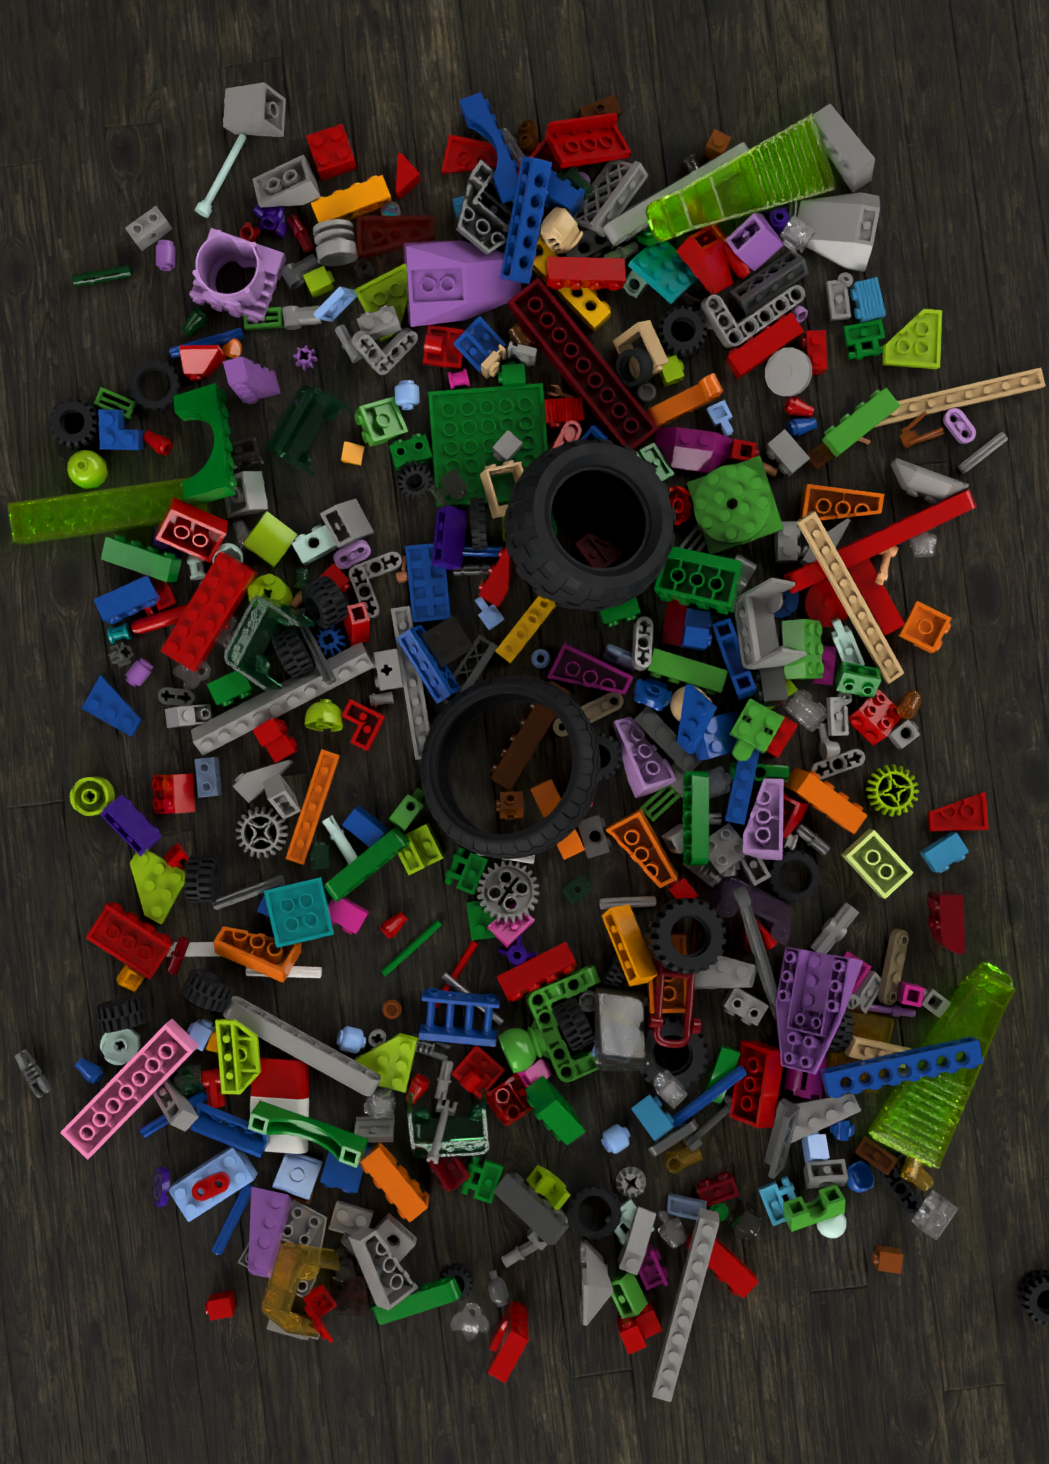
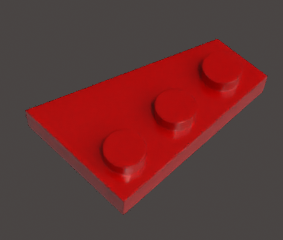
[441,134,498,174]
[928,791,989,832]

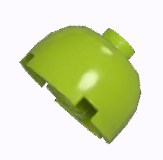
[67,450,108,489]
[304,699,343,732]

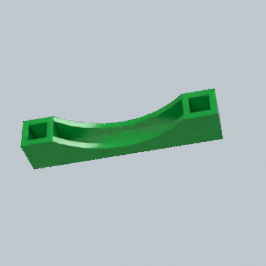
[248,1100,368,1168]

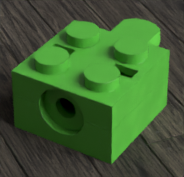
[729,699,785,761]

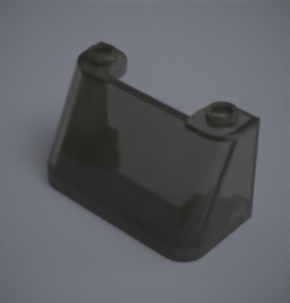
[595,987,650,1072]

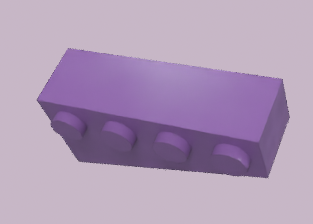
[223,357,281,404]
[248,1187,292,1278]

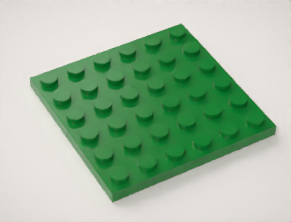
[428,383,548,507]

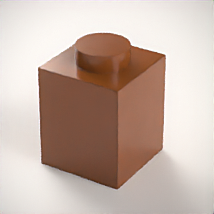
[703,129,732,160]
[872,1245,904,1274]

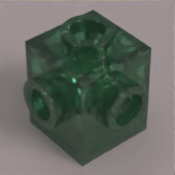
[174,1065,205,1095]

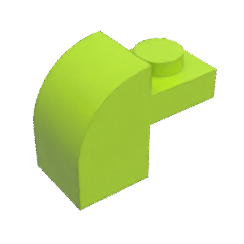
[526,1165,570,1211]

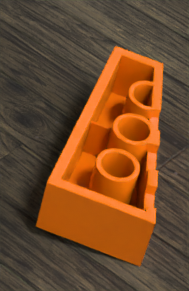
[799,484,884,521]
[784,767,868,834]
[606,809,678,888]
[213,927,302,983]
[361,1142,430,1223]

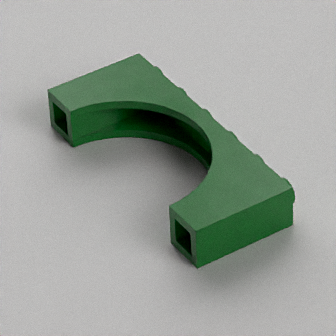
[173,383,237,506]

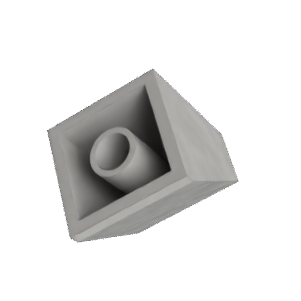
[223,82,286,137]

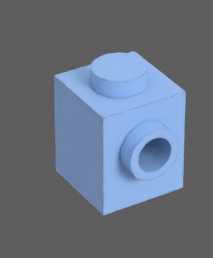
[187,1018,216,1051]
[802,1132,830,1163]

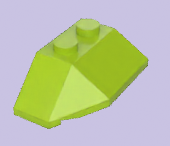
[215,1019,261,1094]

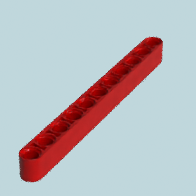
[783,489,977,594]

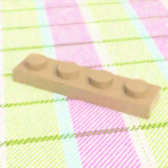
[844,1036,911,1068]

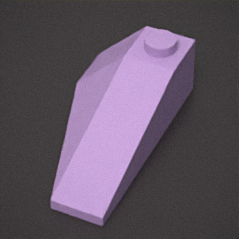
[743,778,784,860]

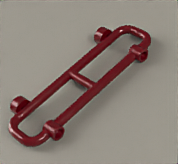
[648,918,702,1048]

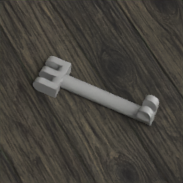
[426,1098,458,1164]

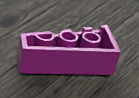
[547,642,634,694]

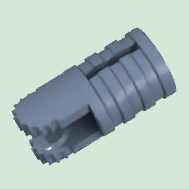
[602,644,639,672]

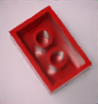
[155,497,228,563]

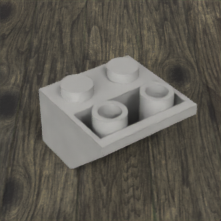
[320,499,374,549]

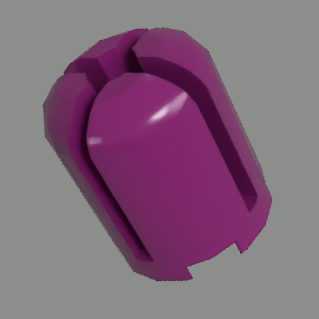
[783,1054,827,1099]

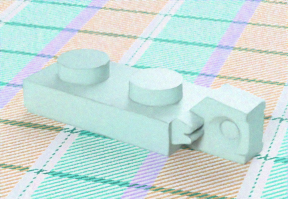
[831,618,865,665]

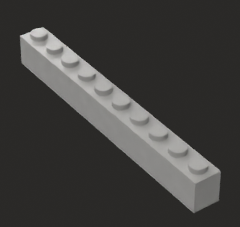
[191,642,374,756]
[652,1208,720,1402]

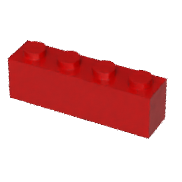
[545,257,626,291]
[725,312,804,379]
[847,558,905,636]
[497,942,577,1002]
[685,1230,759,1299]

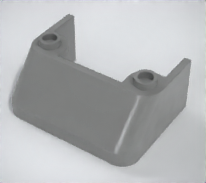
[734,578,806,670]

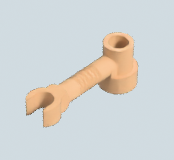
[875,546,898,585]

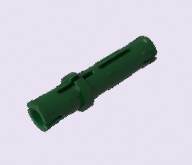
[72,265,133,287]

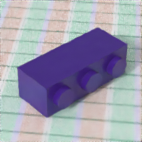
[432,506,467,570]
[101,795,162,857]

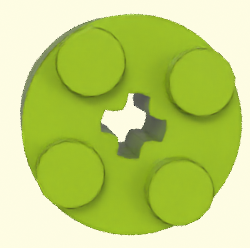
[248,574,292,618]
[70,777,115,816]

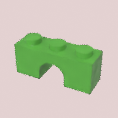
[783,1184,845,1232]

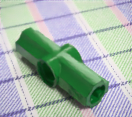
[729,762,789,782]

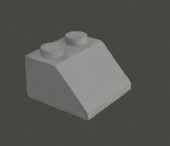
[224,471,268,518]

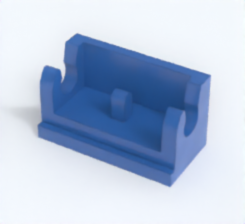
[342,805,388,847]

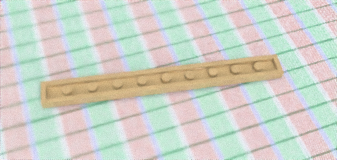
[853,368,1046,427]
[796,511,904,684]

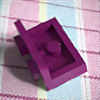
[639,1244,670,1290]

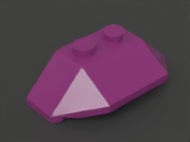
[654,427,732,473]

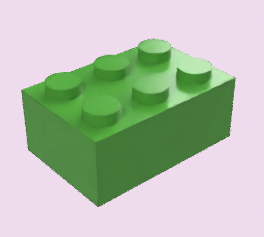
[782,619,824,680]

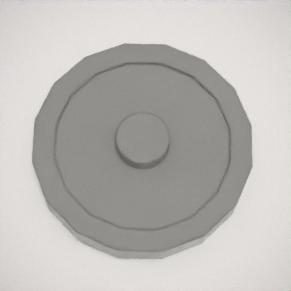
[765,347,812,397]

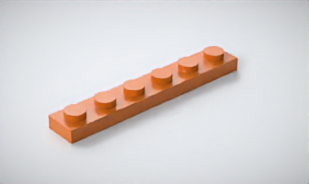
[286,749,340,865]

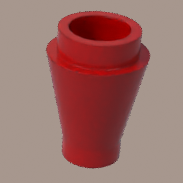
[784,396,814,418]
[143,430,173,456]
[379,911,408,939]
[405,1074,430,1104]

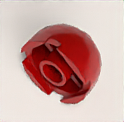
[668,486,692,525]

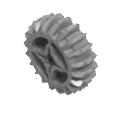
[236,806,288,858]

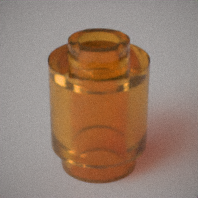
[508,323,536,348]
[897,691,922,719]

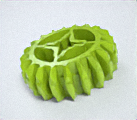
[866,764,919,816]

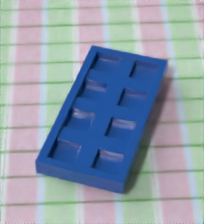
[405,543,451,623]

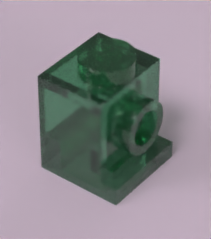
[310,841,332,870]
[561,875,592,905]

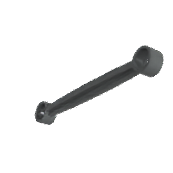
[733,886,777,1021]

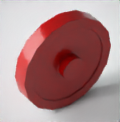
[803,580,848,627]

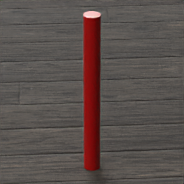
[435,940,478,1009]

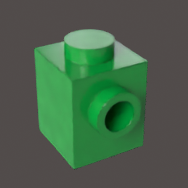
[498,361,526,386]

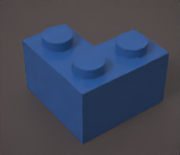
[98,409,144,450]
[679,608,712,651]

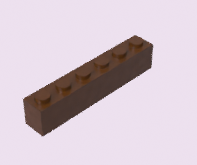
[490,680,570,791]

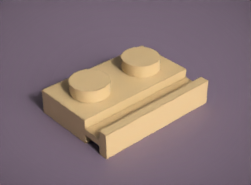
[481,344,506,379]

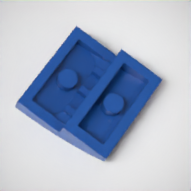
[453,316,506,372]

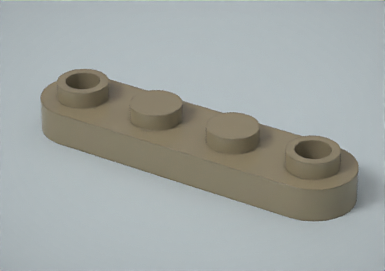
[553,692,624,737]
[878,928,909,1006]

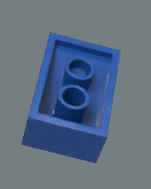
[695,710,738,761]

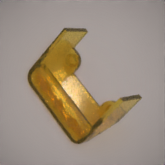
[261,1243,340,1338]

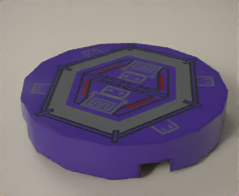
[153,1167,170,1207]

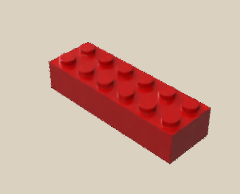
[160,551,258,672]

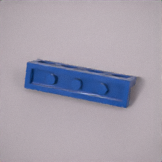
[396,624,461,704]
[191,1102,269,1158]

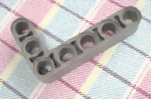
[701,285,805,348]

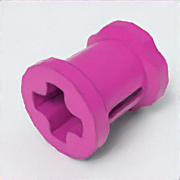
[447,368,470,390]

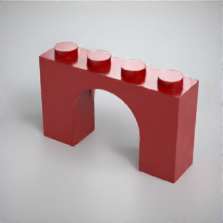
[488,1301,529,1383]

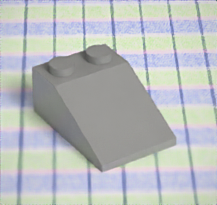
[252,154,320,208]

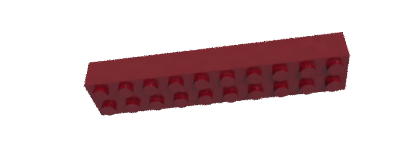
[508,277,658,450]

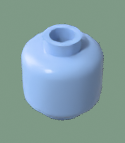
[394,380,420,410]
[336,1026,366,1054]
[601,1124,631,1154]

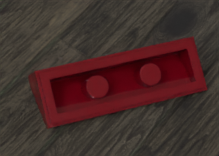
[660,599,687,647]

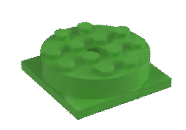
[687,456,784,555]

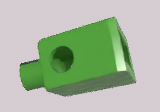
[389,788,425,832]

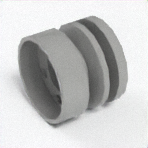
[313,219,358,266]

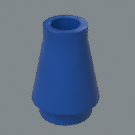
[787,418,817,438]
[75,1058,105,1085]

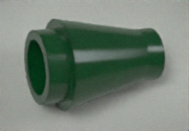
[182,307,210,336]

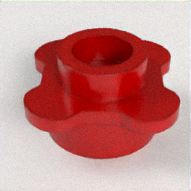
[240,222,261,243]

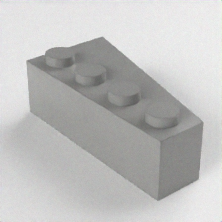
[809,104,875,193]
[776,1092,861,1143]
[348,1227,418,1311]

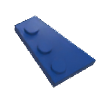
[677,684,717,754]

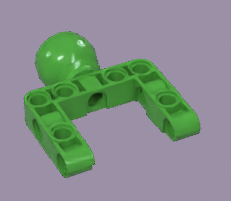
[498,965,612,1083]

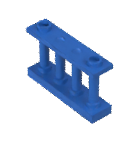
[419,988,500,1047]

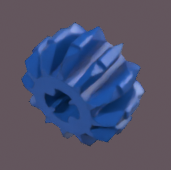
[314,625,346,656]

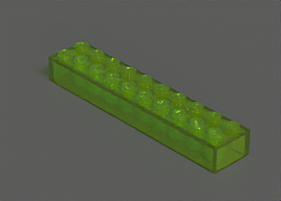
[7,477,209,545]

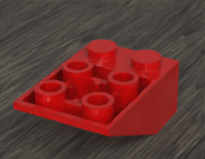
[677,226,733,295]

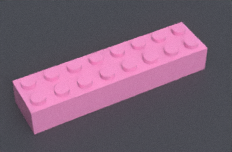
[60,1019,200,1160]

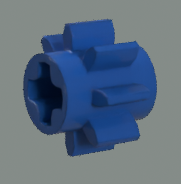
[830,1118,854,1141]

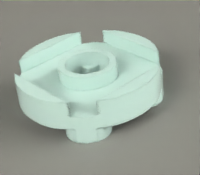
[100,1028,140,1065]

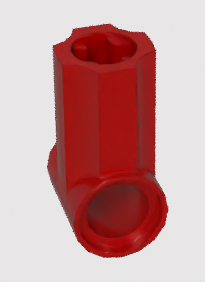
[202,1068,226,1108]

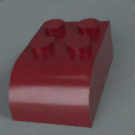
[927,891,965,954]

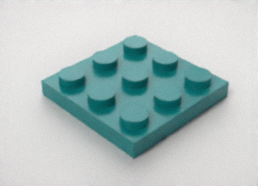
[628,240,699,304]
[264,877,335,948]

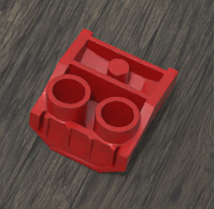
[485,1073,533,1126]

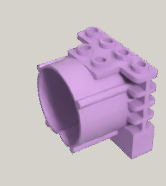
[189,228,287,324]

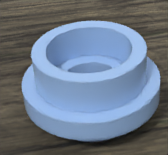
[531,649,550,668]

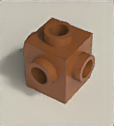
[496,790,524,820]

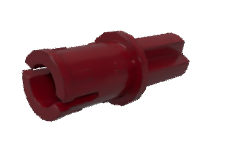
[287,214,314,252]
[166,936,190,975]

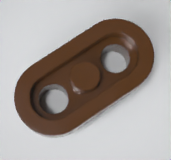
[518,120,538,154]

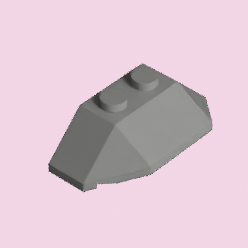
[891,458,969,503]

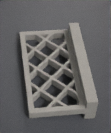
[573,160,649,237]

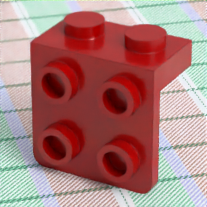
[848,689,903,746]
[303,1284,337,1343]

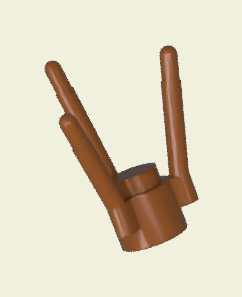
[899,412,945,449]

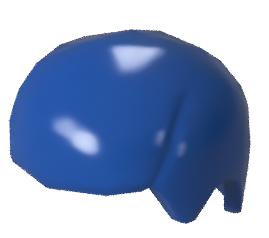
[846,1161,874,1193]

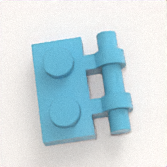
[757,1176,796,1226]

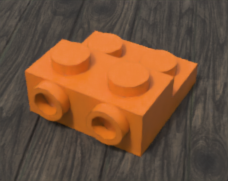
[898,601,951,653]

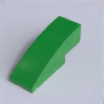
[703,1044,740,1104]

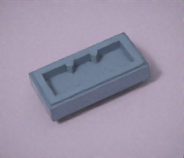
[666,1193,707,1220]

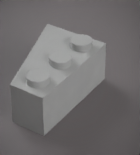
[694,955,757,990]

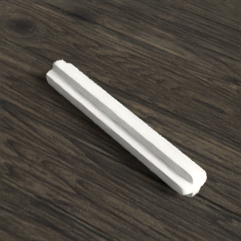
[246,966,322,978]

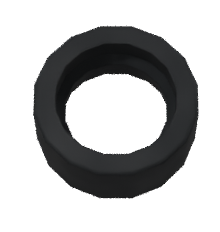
[616,348,653,387]

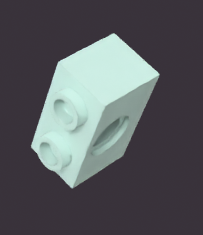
[292,524,338,566]

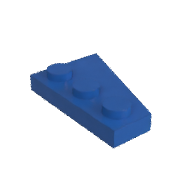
[81,675,143,737]

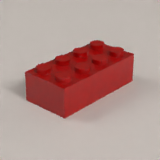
[729,1041,783,1128]

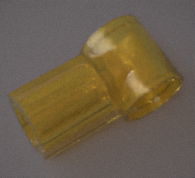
[663,1146,703,1174]
[900,1156,934,1191]

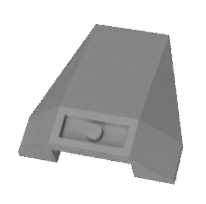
[793,192,880,272]
[238,1199,327,1298]

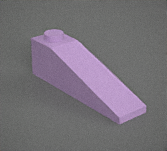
[613,717,677,798]

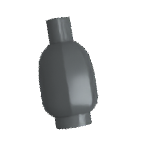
[488,1269,509,1307]

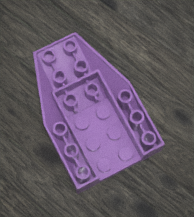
[404,240,521,327]
[775,946,863,1074]

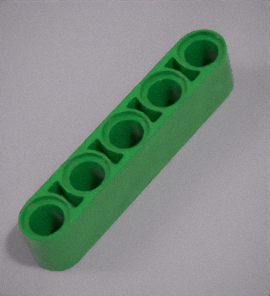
[683,771,709,866]
[324,827,410,902]
[371,1276,462,1325]

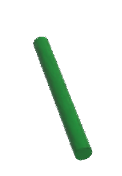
[381,919,442,977]

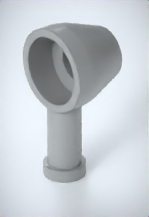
[817,723,840,760]

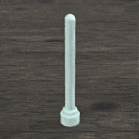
[195,133,247,218]

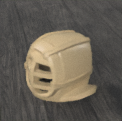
[540,207,583,254]

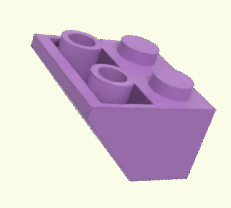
[725,213,784,271]

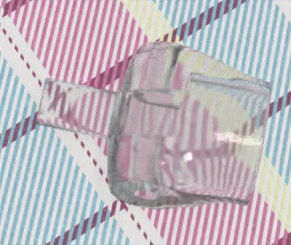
[910,531,937,557]
[658,1210,687,1249]

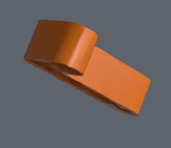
[646,373,723,428]

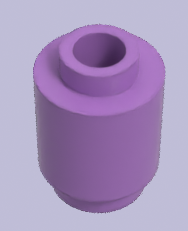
[156,240,175,271]
[125,658,153,687]

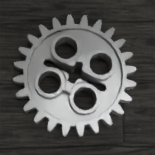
[477,860,539,923]

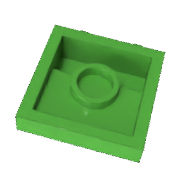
[355,396,408,447]

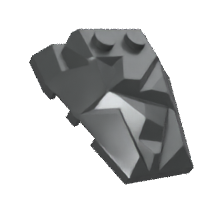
[456,160,528,255]

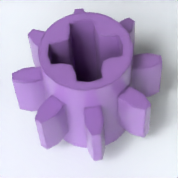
[293,345,318,371]

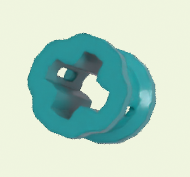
[107,623,132,644]

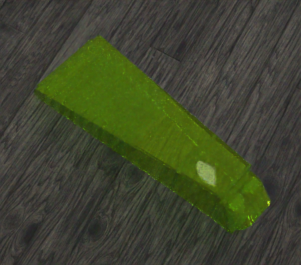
[645,113,837,242]
[868,962,1016,1169]

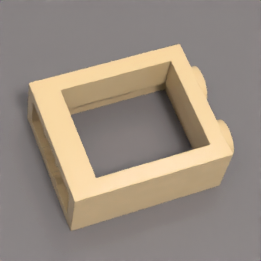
[613,320,669,379]
[480,460,524,519]

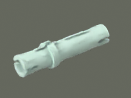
[322,815,358,864]

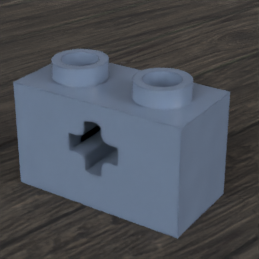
[194,757,222,798]

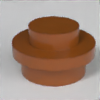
[382,999,402,1019]

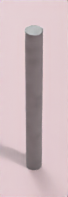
[441,972,504,1026]

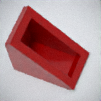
[396,153,421,199]

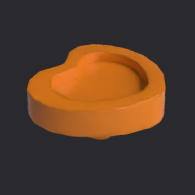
[222,338,242,358]

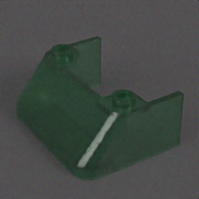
[267,385,351,475]
[224,596,316,691]
[407,1088,489,1158]

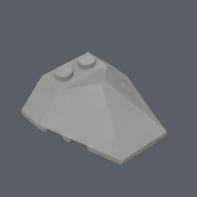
[580,1238,613,1326]

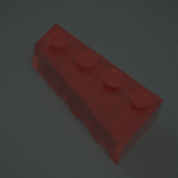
[357,215,436,260]

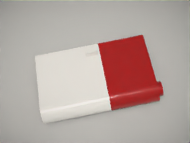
[250,1057,310,1154]

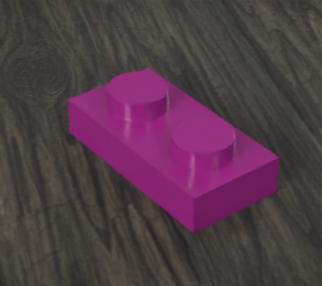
[812,646,836,685]

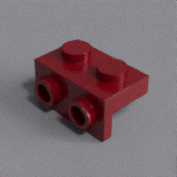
[428,1144,471,1192]
[695,1171,740,1207]

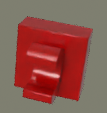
[164,843,189,869]

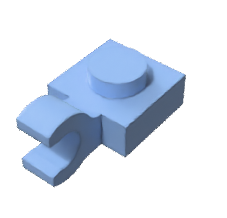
[707,400,733,437]
[475,597,504,630]

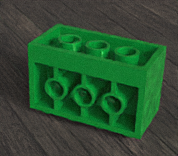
[654,546,744,615]

